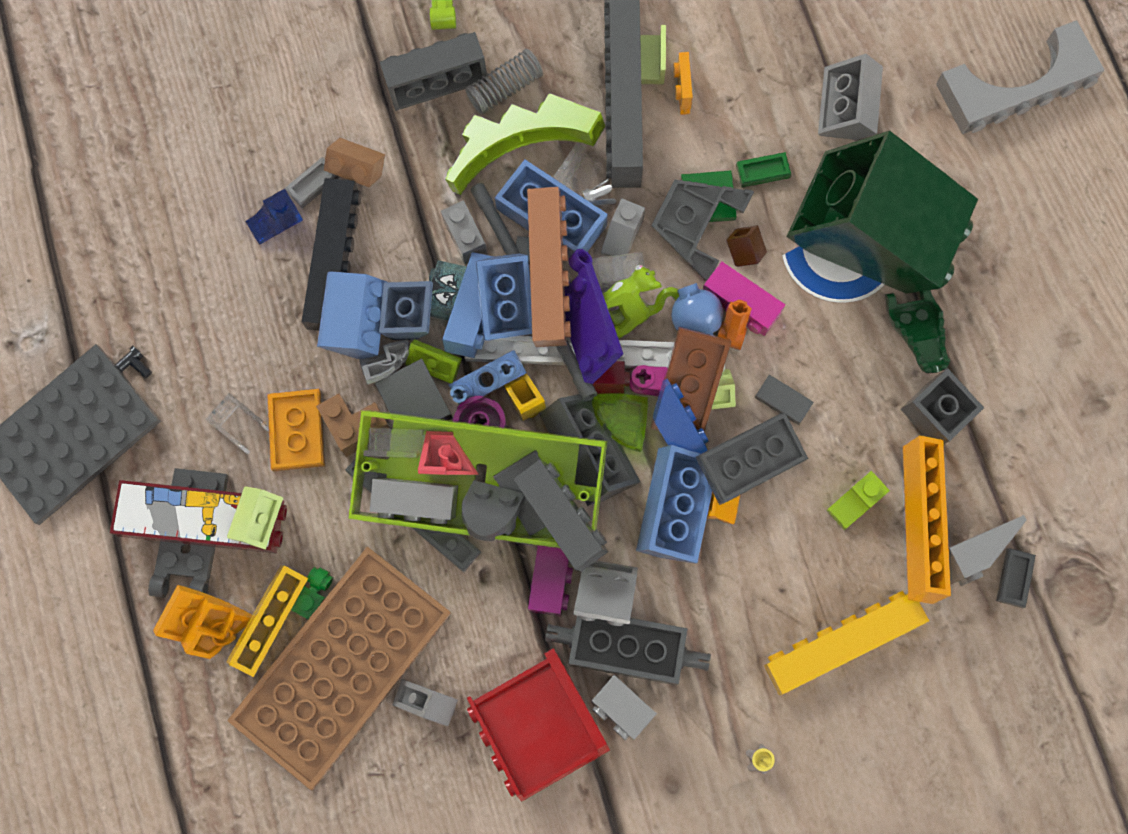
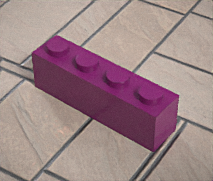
[528,545,573,617]

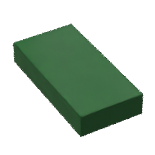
[736,152,791,188]

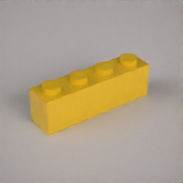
[226,565,308,677]

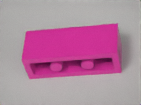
[703,261,786,336]

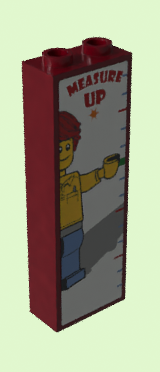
[110,480,287,554]

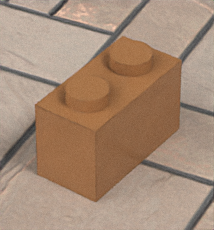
[324,138,385,187]

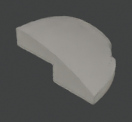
[359,339,409,385]

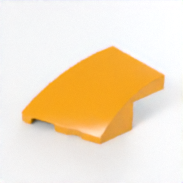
[153,585,252,659]

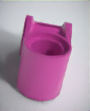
[630,365,667,397]

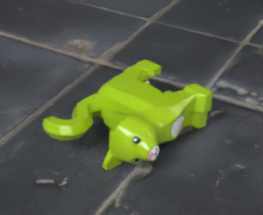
[603,265,679,339]

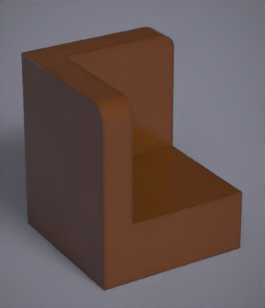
[726,225,767,267]

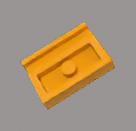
[673,52,693,115]

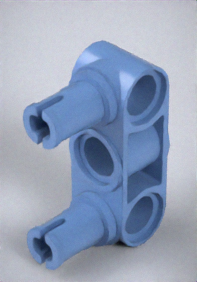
[448,350,527,405]

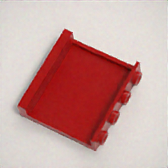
[467,648,610,802]

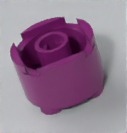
[453,396,507,428]

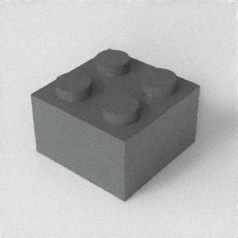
[900,368,984,445]

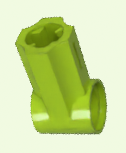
[430,0,456,30]

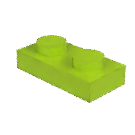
[405,339,462,384]

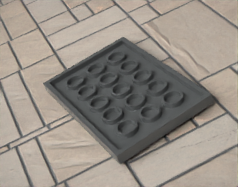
[0,344,161,525]

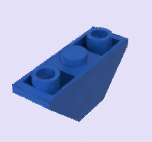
[653,378,710,454]

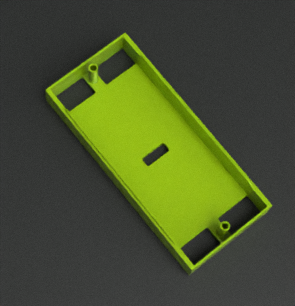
[348,410,608,548]

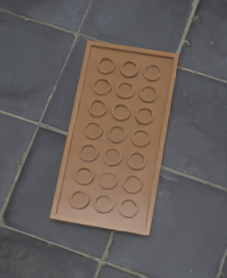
[227,546,452,791]

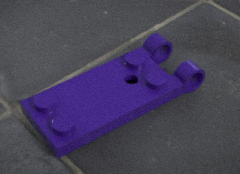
[565,249,624,384]

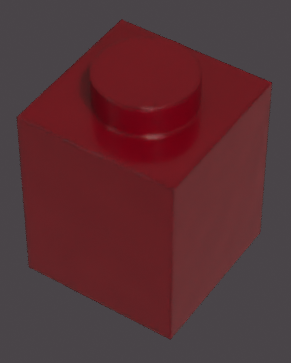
[593,361,630,397]

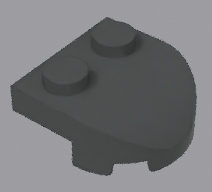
[462,480,525,541]

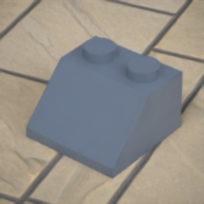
[379,281,433,340]

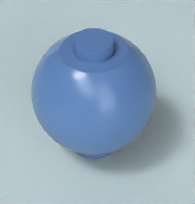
[671,283,724,335]

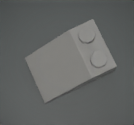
[949,515,1026,586]

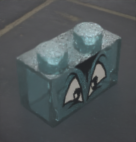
[429,260,467,320]

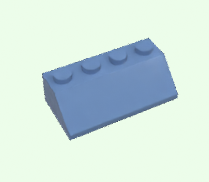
[636,445,712,564]

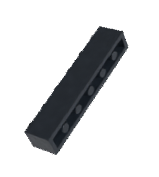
[301,178,361,331]

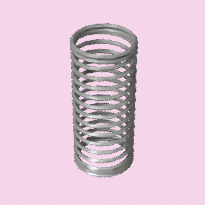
[465,48,543,115]

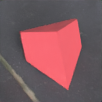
[418,431,479,475]

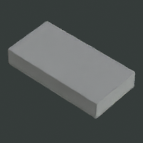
[285,157,340,208]

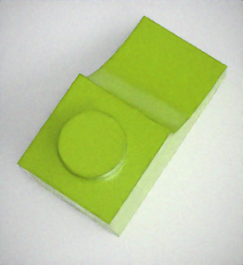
[826,471,890,530]

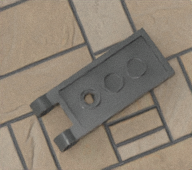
[148,468,229,598]

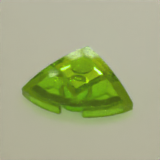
[592,394,648,452]

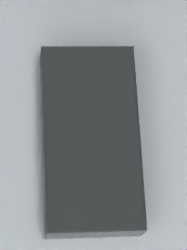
[755,374,814,425]
[996,548,1036,608]

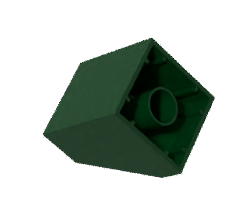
[786,130,978,294]

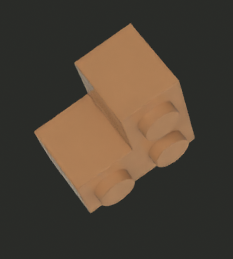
[316,393,392,457]

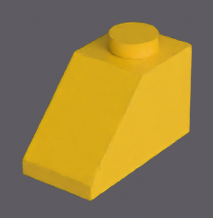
[504,373,546,421]

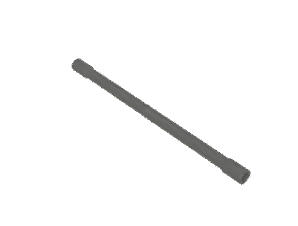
[471,183,597,401]

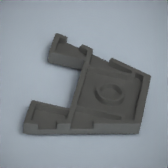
[651,180,754,281]

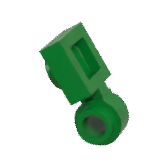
[291,567,334,619]

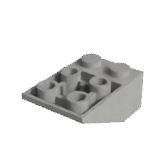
[573,561,638,626]

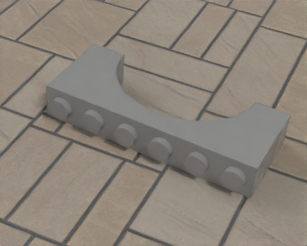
[936,20,1104,134]

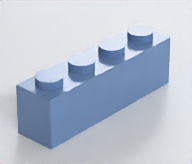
[442,252,494,358]

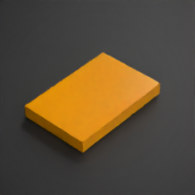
[267,389,325,471]

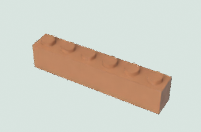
[527,187,571,347]

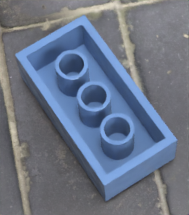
[495,159,608,258]

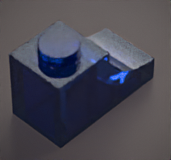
[245,188,303,245]

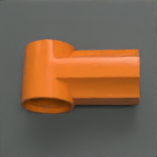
[717,300,752,350]

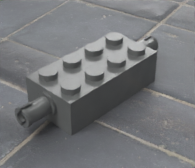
[545,615,711,686]

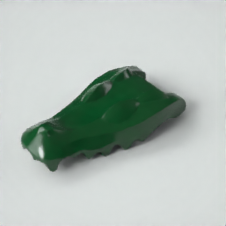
[885,290,950,373]

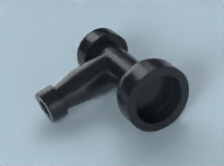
[115,345,152,379]

